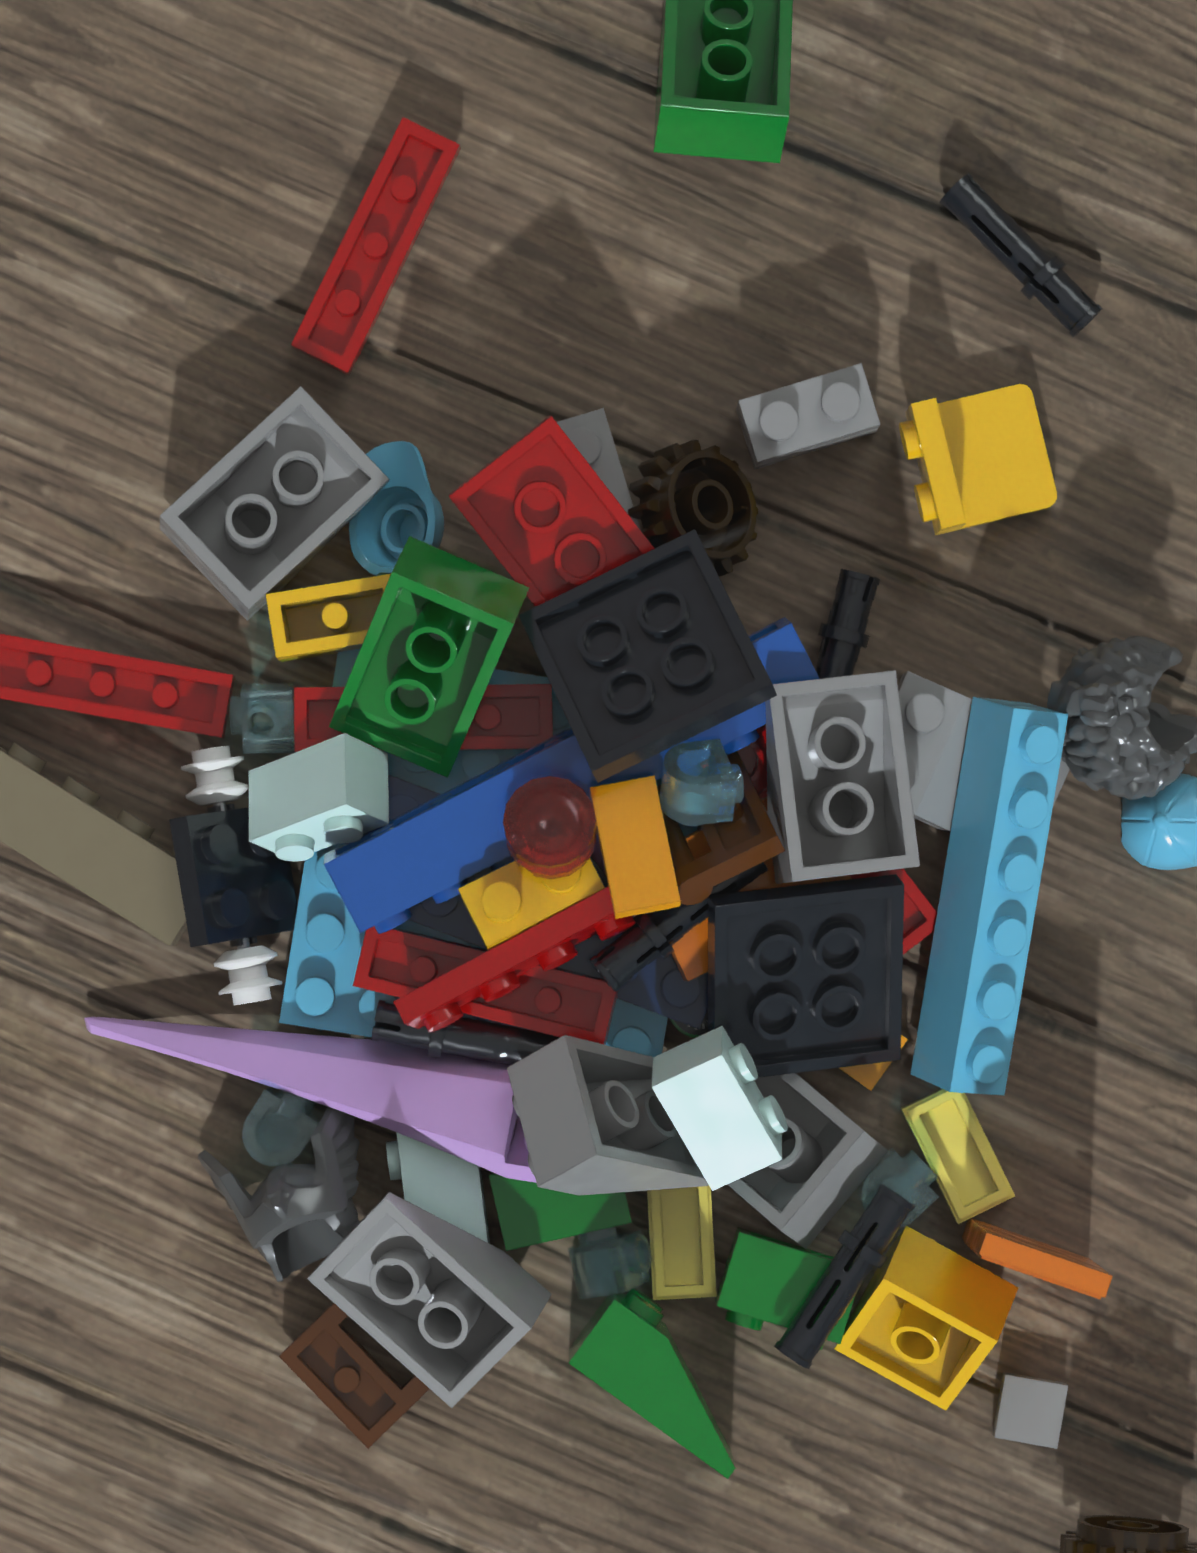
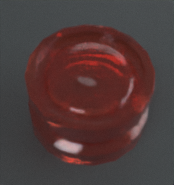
[503,776,597,879]

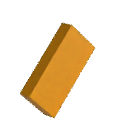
[590,775,681,919]

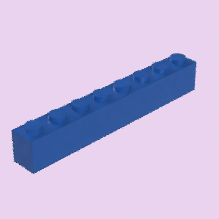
[324,617,820,934]

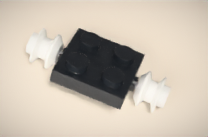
[169,746,297,1005]

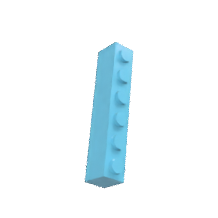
[911,697,1068,1096]

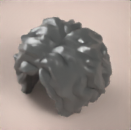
[1047,636,1197,800]

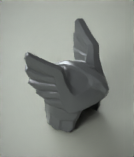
[198,1107,360,1282]

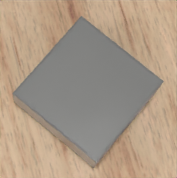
[992,1372,1068,1449]

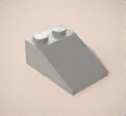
[160,386,389,621]
[765,670,920,884]
[898,671,1070,834]
[507,1035,709,1196]
[727,1073,888,1249]
[307,1192,552,1408]

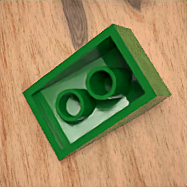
[653,0,793,163]
[329,536,529,778]
[568,1287,736,1479]

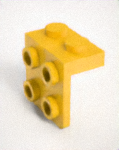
[899,384,1057,536]

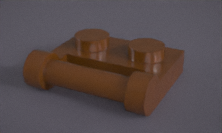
[657,751,785,905]
[279,1303,429,1449]

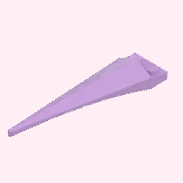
[84,1016,536,1183]

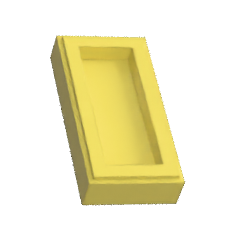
[900,1088,1015,1224]
[647,1186,717,1300]

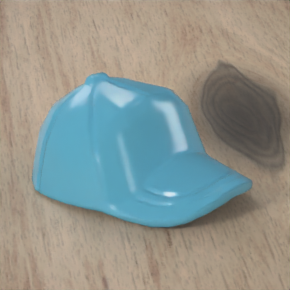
[349,441,444,576]
[1121,773,1197,870]

